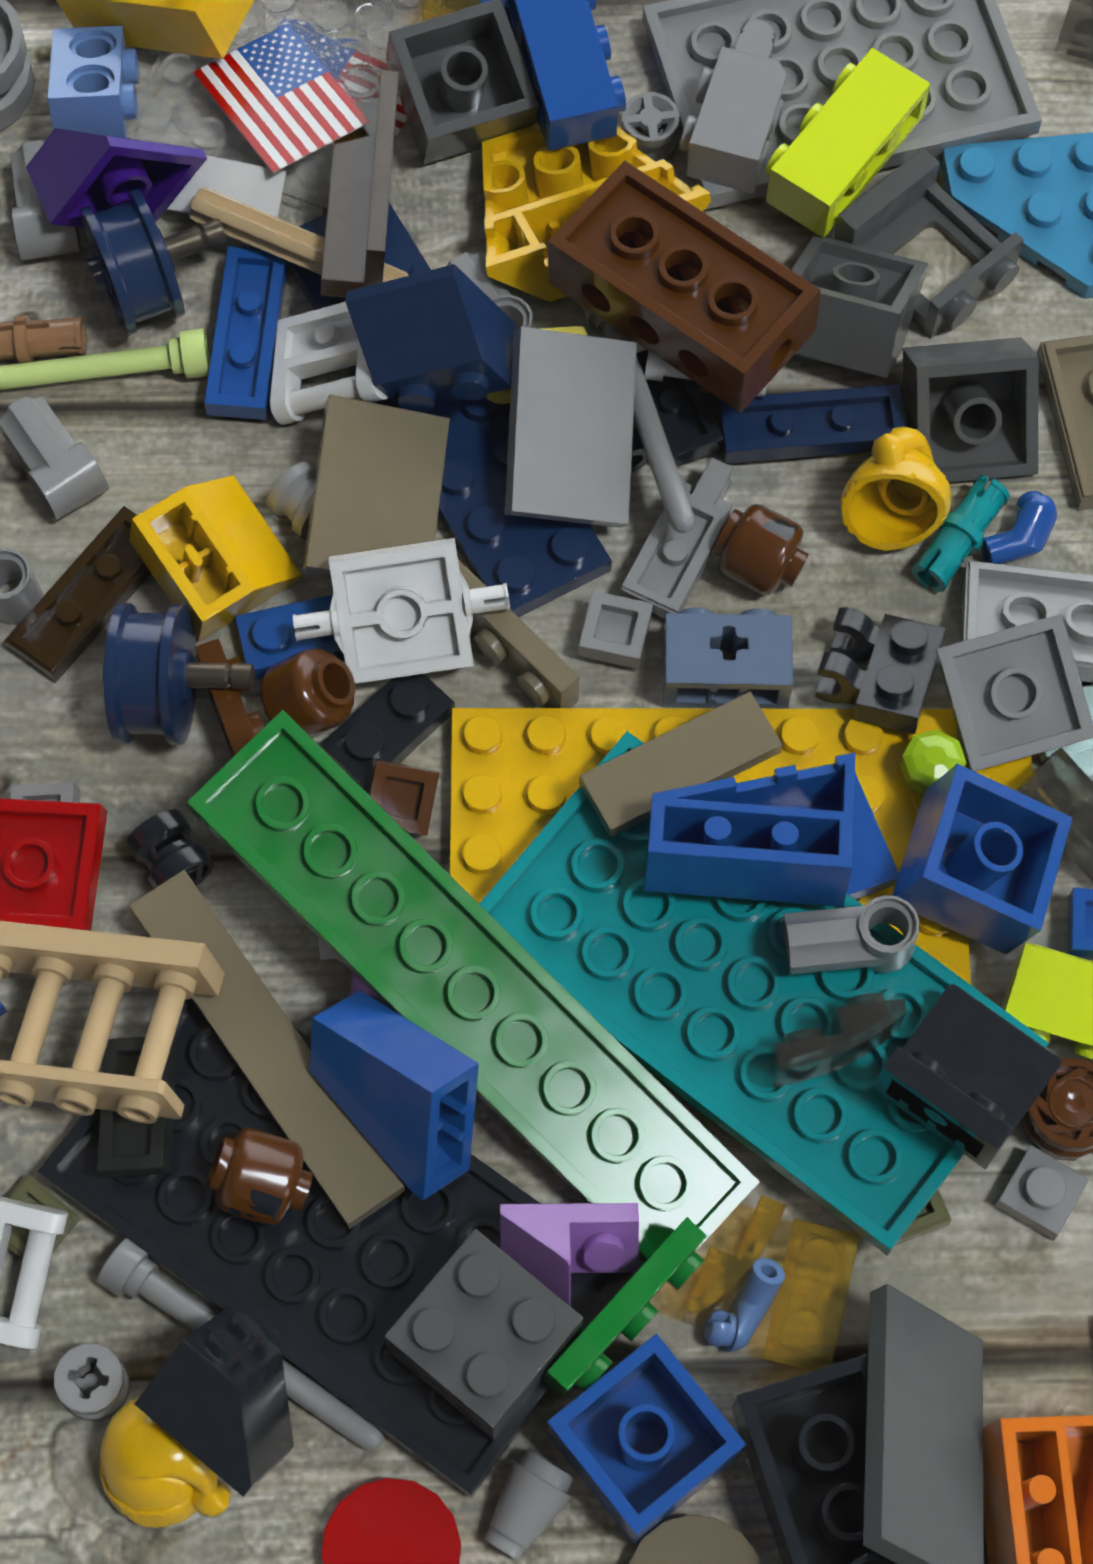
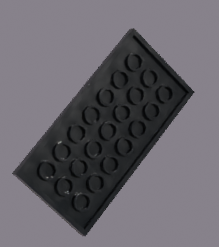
[38,999,633,1498]

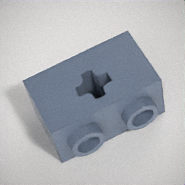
[663,607,793,709]

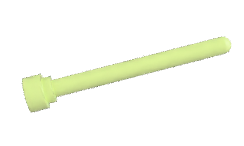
[0,328,210,390]

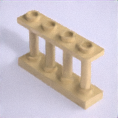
[0,921,225,1124]

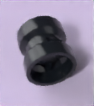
[126,809,214,889]

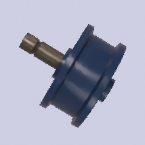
[79,188,227,336]
[103,603,255,745]

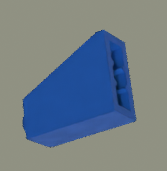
[310,990,479,1200]

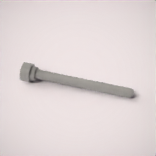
[582,306,695,533]
[97,1238,384,1451]

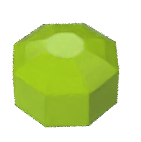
[899,729,967,795]

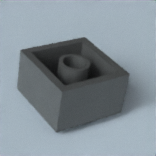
[386,0,540,164]
[384,1229,583,1440]

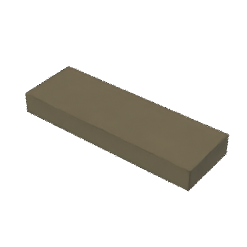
[579,691,783,838]

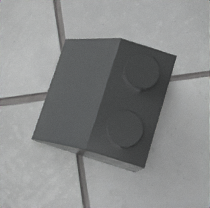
[792,234,928,378]
[902,337,1039,482]

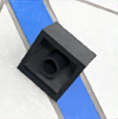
[134,1306,294,1497]

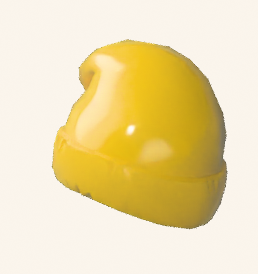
[840,427,952,551]
[99,1397,232,1528]

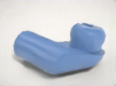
[704,1258,785,1352]

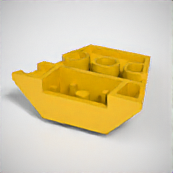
[482,124,711,302]

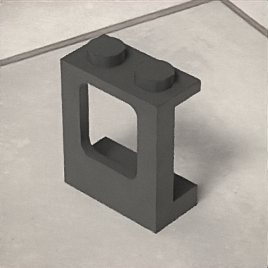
[834,148,1024,339]

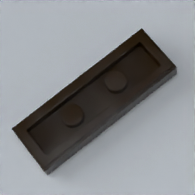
[5,506,151,683]

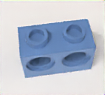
[47,25,139,138]

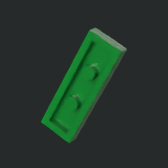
[543,1217,707,1398]

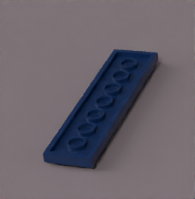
[288,203,612,617]

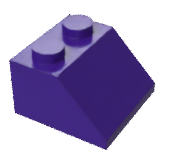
[26,128,207,228]

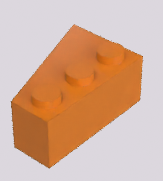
[983,1415,1093,1564]

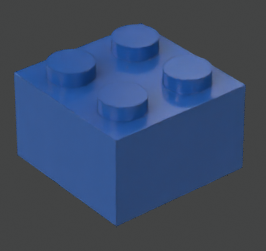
[892,764,1073,955]
[546,1333,746,1545]

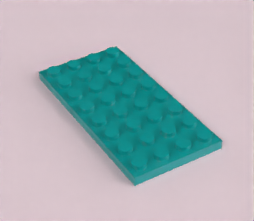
[479,731,1049,1256]

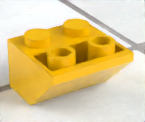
[129,475,302,642]

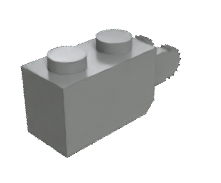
[680,18,787,194]

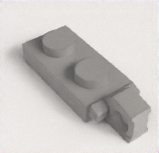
[620,457,734,619]

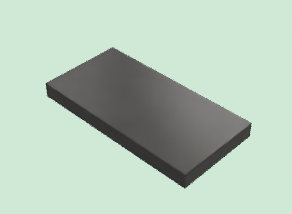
[863,1284,984,1564]

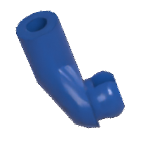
[981,491,1057,564]

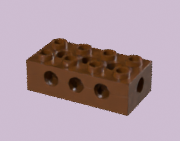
[548,160,821,413]

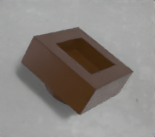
[369,759,440,836]

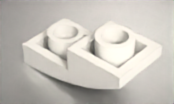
[166,155,286,218]

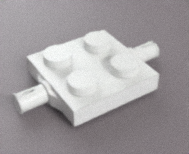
[293,538,510,684]

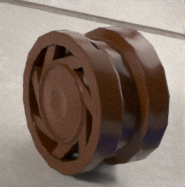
[1020,1058,1093,1161]

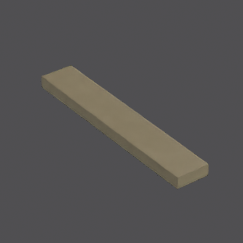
[129,870,405,1229]

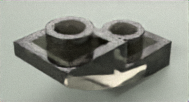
[769,993,907,1087]

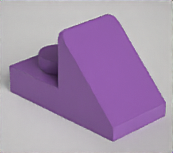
[500,1203,639,1307]

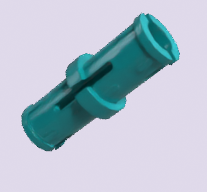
[911,475,1010,592]

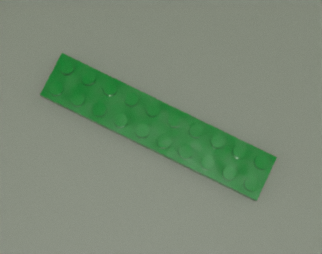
[186,710,760,1262]

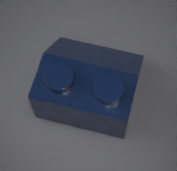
[345,264,515,413]

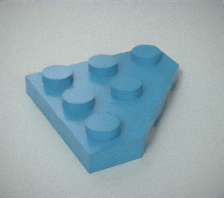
[940,132,1093,299]

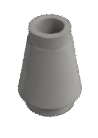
[484,1448,576,1560]

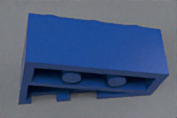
[504,0,626,151]
[644,753,855,907]

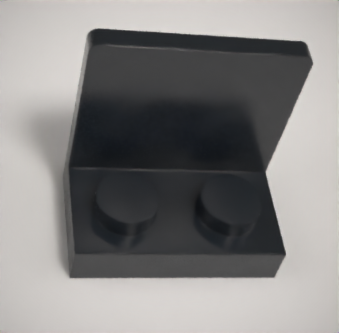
[873,984,1061,1170]

